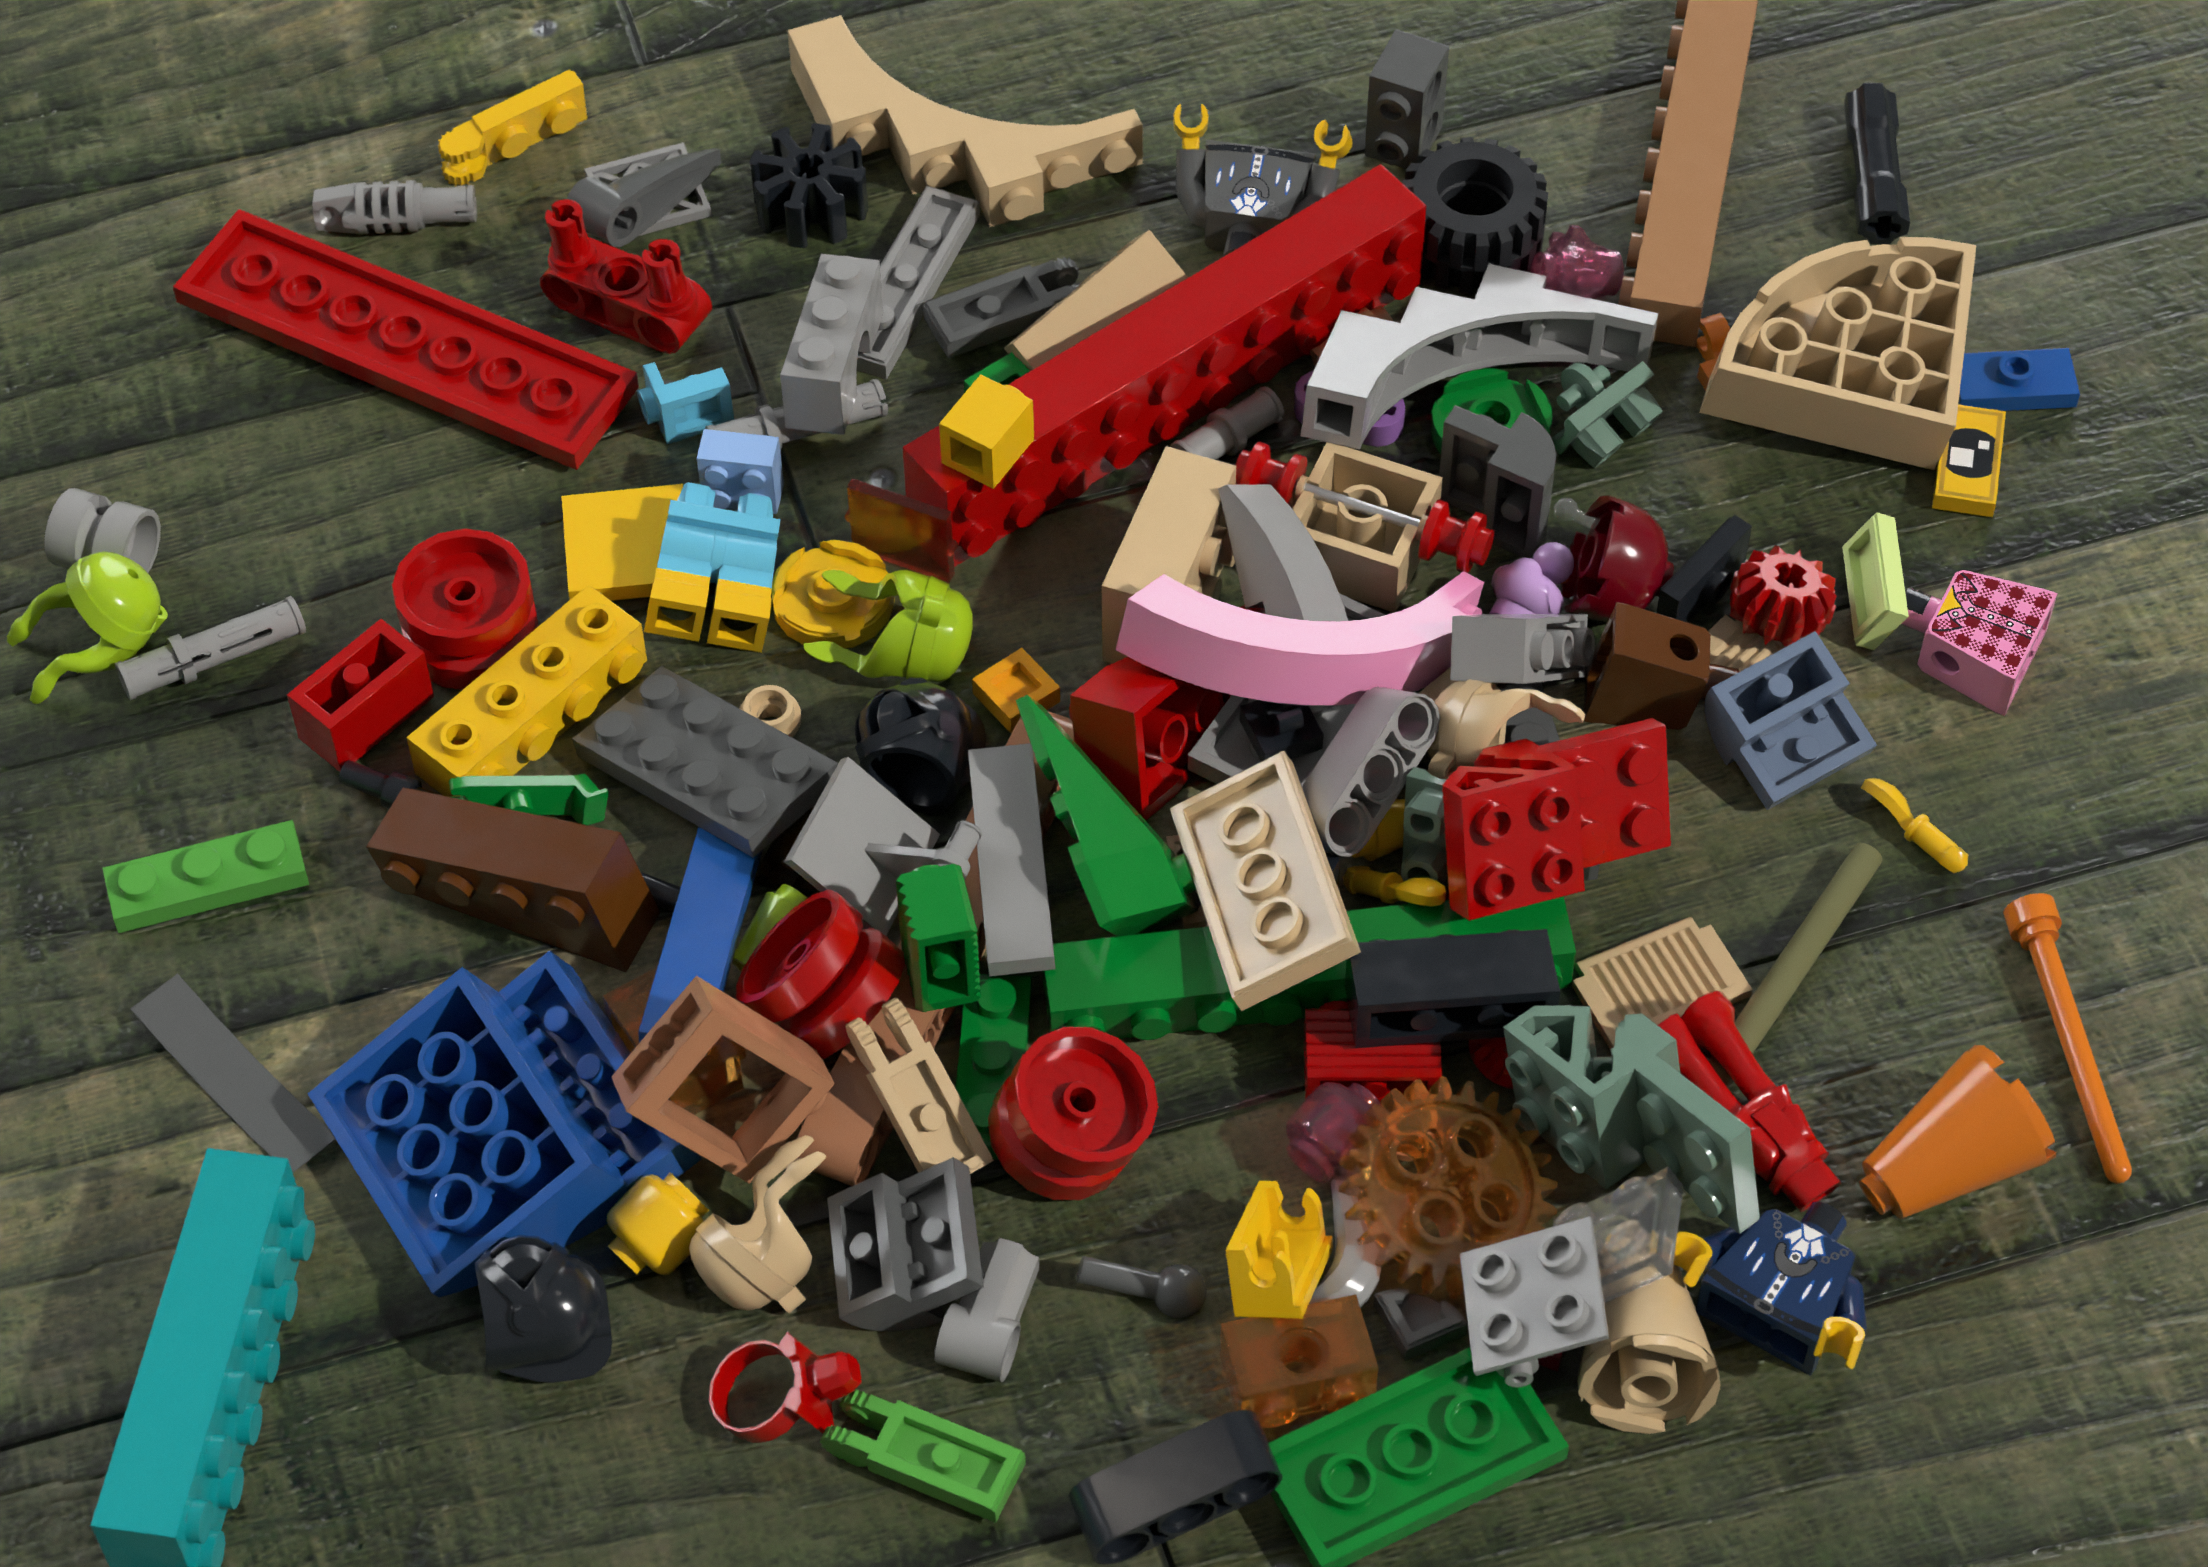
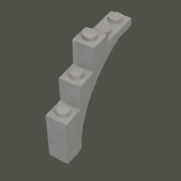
[1301,264,1659,449]

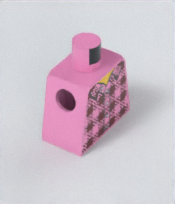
[1902,570,2057,716]

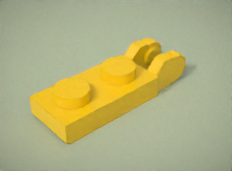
[438,70,587,186]

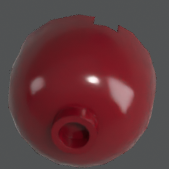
[1561,495,1674,622]

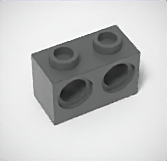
[1364,29,1449,169]

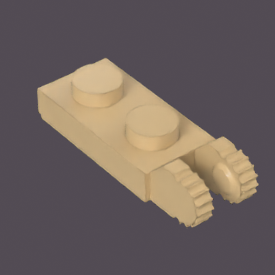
[845,998,993,1174]

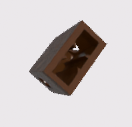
[1584,602,1740,730]

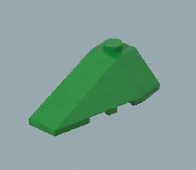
[1016,695,1198,936]

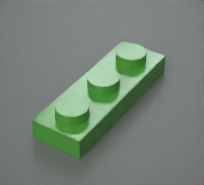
[102,820,309,933]

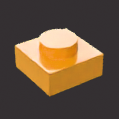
[972,647,1061,733]

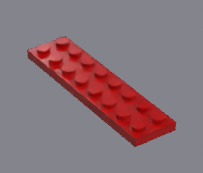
[173,209,639,470]

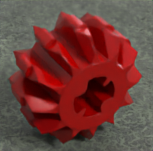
[1729,545,1837,647]

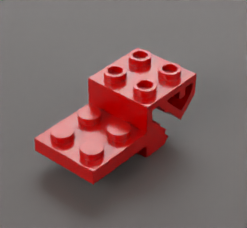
[1442,718,1671,921]

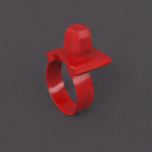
[709,1332,862,1443]

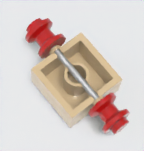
[1235,442,1494,613]

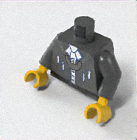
[1173,104,1352,257]

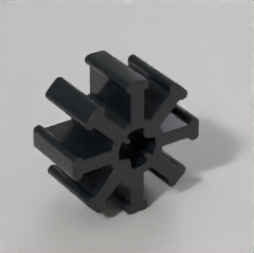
[750,123,868,248]

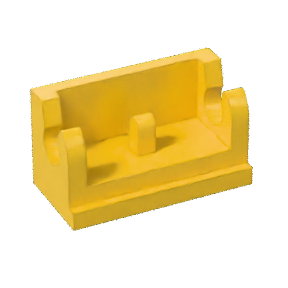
[1225,1181,1334,1319]

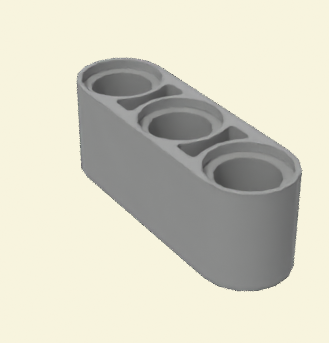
[1302,687,1440,856]

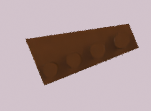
[366,787,661,972]

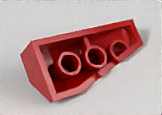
[1069,605,1266,821]

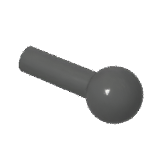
[1077,1256,1207,1318]

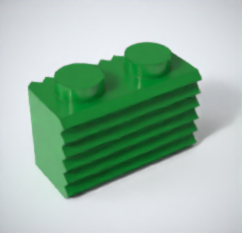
[896,864,981,1012]

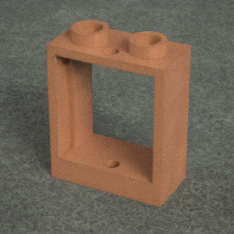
[611,975,835,1184]

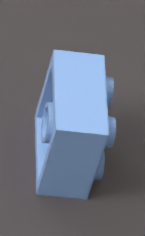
[696,429,784,514]

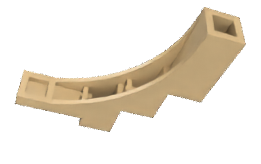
[788,15,1143,227]

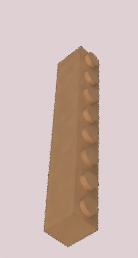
[1618,0,1758,347]

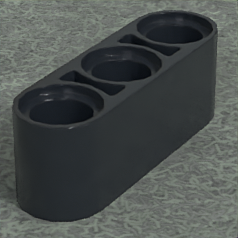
[1069,1410,1282,1565]

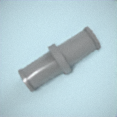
[1171,386,1284,460]

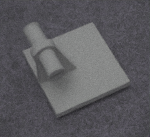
[784,757,982,936]

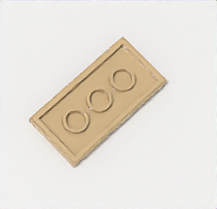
[1170,751,1361,1011]

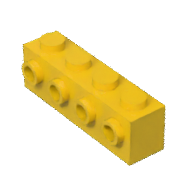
[406,584,647,797]

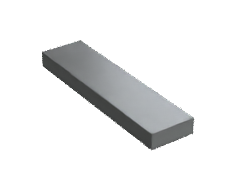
[856,186,980,380]
[968,743,1055,976]

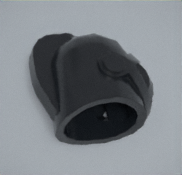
[855,678,986,813]
[475,1235,612,1383]

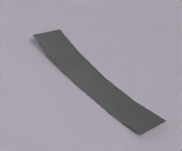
[130,973,336,1172]

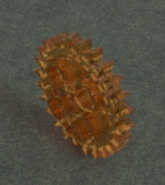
[1339,1077,1558,1298]

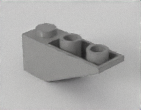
[1450,614,1595,684]

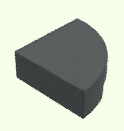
[1374,1288,1468,1361]

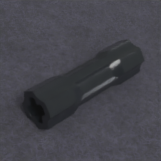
[1844,83,1910,244]

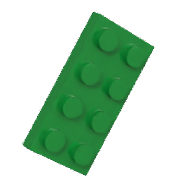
[1269,1347,1569,1567]

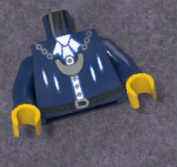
[1660,1202,1867,1376]

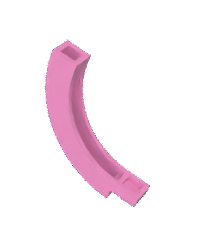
[1115,571,1484,706]

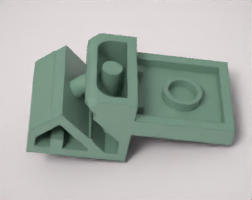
[1503,1005,1760,1234]

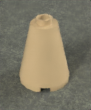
[1578,1236,1721,1434]

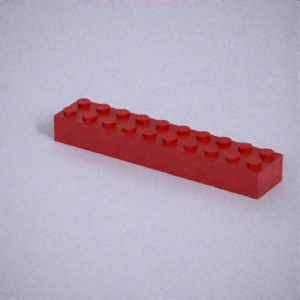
[902,164,1427,569]

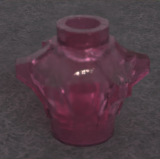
[1531,225,1624,299]

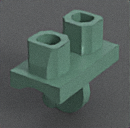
[1552,361,1663,469]
[1401,767,1448,886]

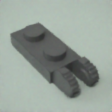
[923,257,1081,359]

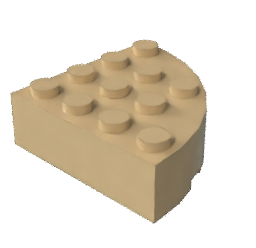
[1699,237,1976,470]

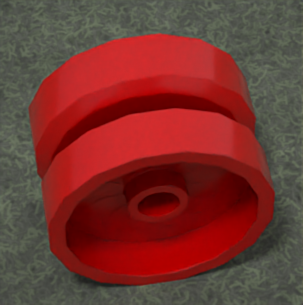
[392,529,539,690]
[736,889,905,1059]
[988,1027,1158,1200]

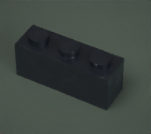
[1344,929,1560,1048]

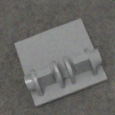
[1460,1216,1609,1387]

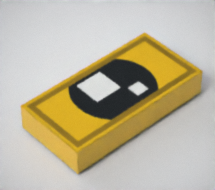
[1932,405,2006,517]

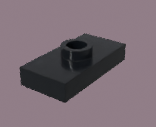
[1656,515,1752,623]

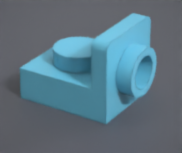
[637,362,734,444]

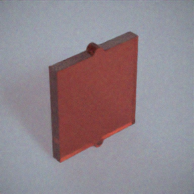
[844,478,958,583]

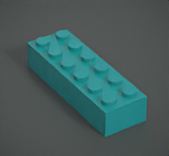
[90,1148,315,1567]

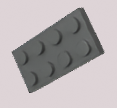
[572,666,838,858]

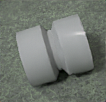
[44,488,161,573]

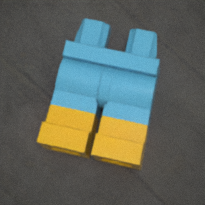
[644,482,780,653]

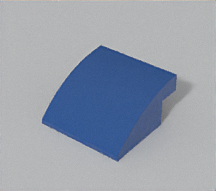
[308,950,703,1297]

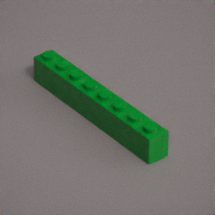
[1042,896,1576,1040]

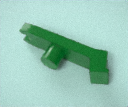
[449,774,609,825]

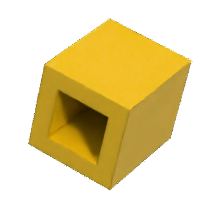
[939,374,1034,489]

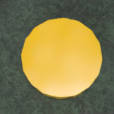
[771,540,895,649]

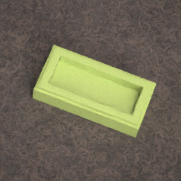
[1842,512,1909,650]

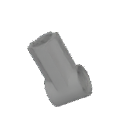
[935,1238,1039,1382]

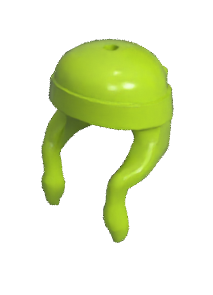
[7,551,168,704]
[803,570,973,682]

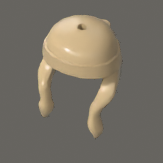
[1427,679,1585,779]
[689,1135,826,1314]

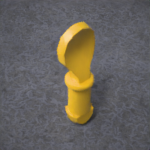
[1861,778,1968,873]
[1343,866,1446,907]

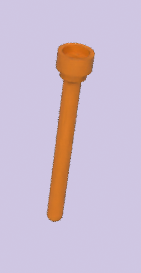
[2003,893,2132,1184]

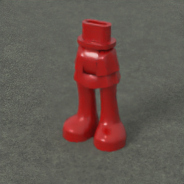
[1658,991,1841,1212]

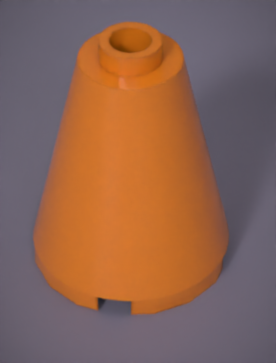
[1859,1045,2057,1219]

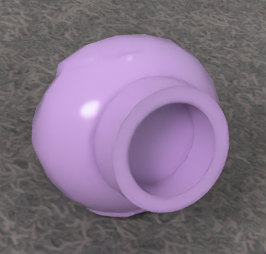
[1489,542,1574,614]

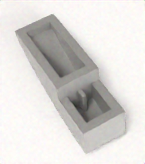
[1218,485,1348,622]

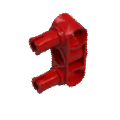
[540,199,712,354]

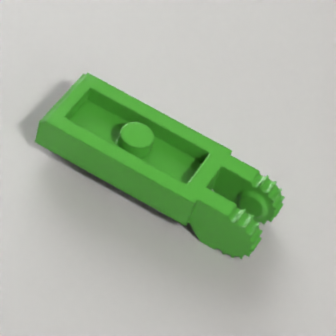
[820,1389,1026,1523]

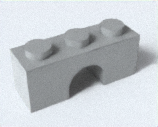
[780,254,883,435]

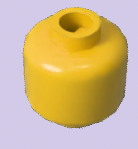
[607,1173,709,1275]

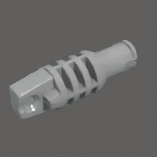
[312,180,477,234]

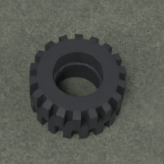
[1402,137,1548,294]

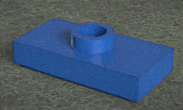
[1958,348,2080,411]

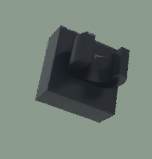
[1239,700,1324,762]

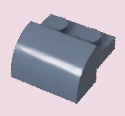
[1705,631,1877,810]

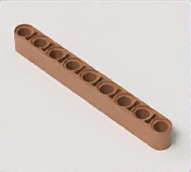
[795,711,1074,1186]

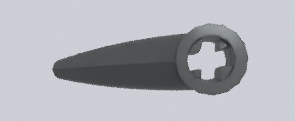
[567,148,721,247]

